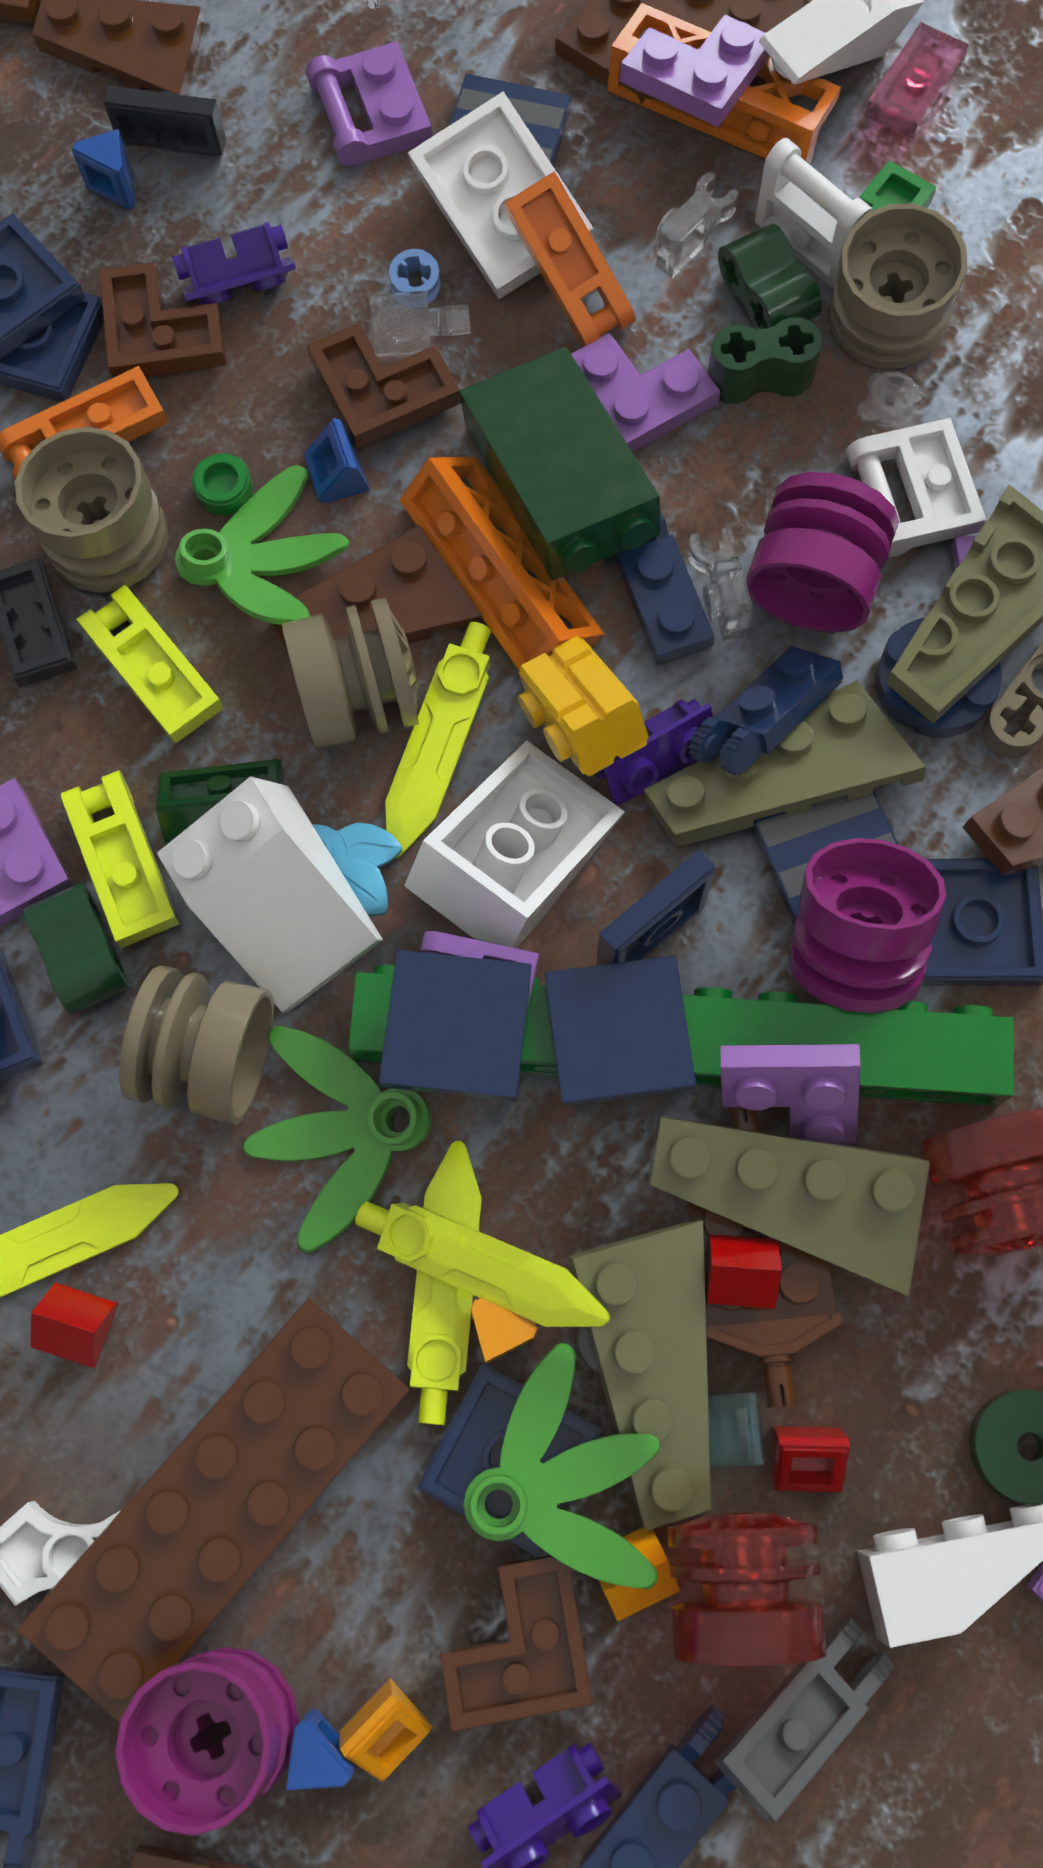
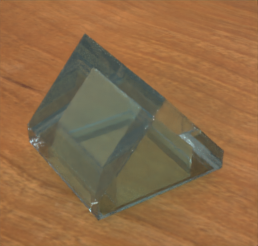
[708,1392,766,1467]

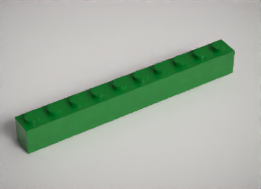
[348,965,1014,1107]

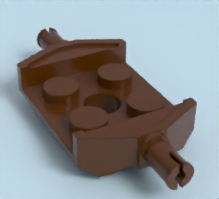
[687,1107,843,1408]

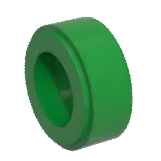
[192,453,253,516]

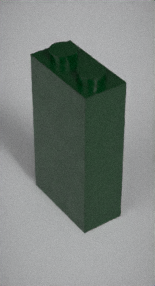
[459,347,660,581]

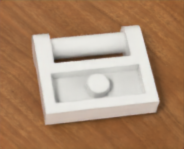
[755,138,874,288]
[846,418,987,558]

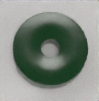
[969,1390,1043,1505]

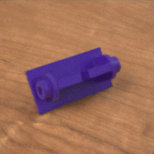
[172,222,296,305]
[595,699,713,806]
[468,1742,622,1868]

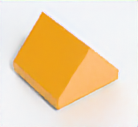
[471,1298,538,1364]
[599,1527,681,1622]
[339,1678,433,1782]

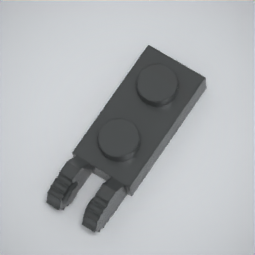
[714,1616,895,1822]

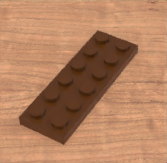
[17,1297,410,1724]

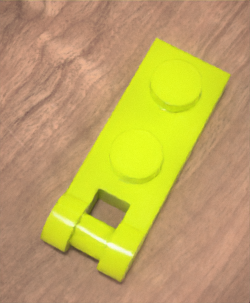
[75,585,224,744]
[61,770,180,948]

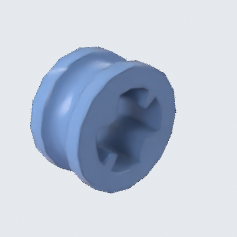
[389,249,441,307]

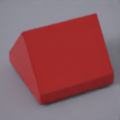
[706,1234,782,1309]
[30,1282,119,1368]
[772,1426,850,1492]

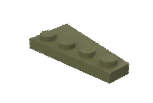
[887,485,1043,724]
[644,680,926,847]
[648,1115,930,1296]
[568,1218,711,1531]

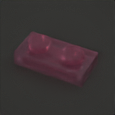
[865,22,969,139]

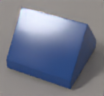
[71,129,136,210]
[303,418,370,503]
[286,1708,358,1790]

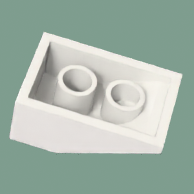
[404,741,625,948]
[157,776,383,1013]

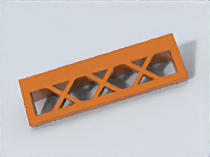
[607,3,841,164]
[399,457,605,671]

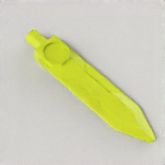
[385,622,492,859]
[407,1141,482,1425]
[0,1183,179,1298]
[355,1201,610,1327]

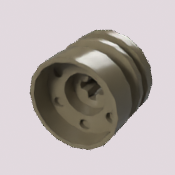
[829,203,967,369]
[15,427,169,593]
[282,597,419,751]
[119,965,274,1125]

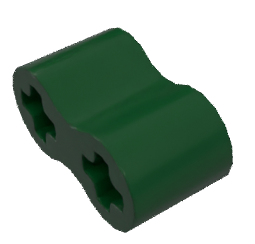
[718,223,822,329]
[707,317,822,404]
[23,882,130,1015]

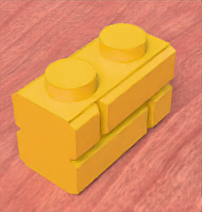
[518,636,649,776]

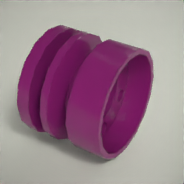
[745,472,899,633]
[789,838,946,1013]
[115,1646,300,1836]

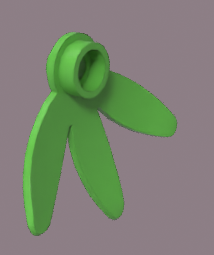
[175,465,350,625]
[242,1026,431,1253]
[464,1343,660,1589]

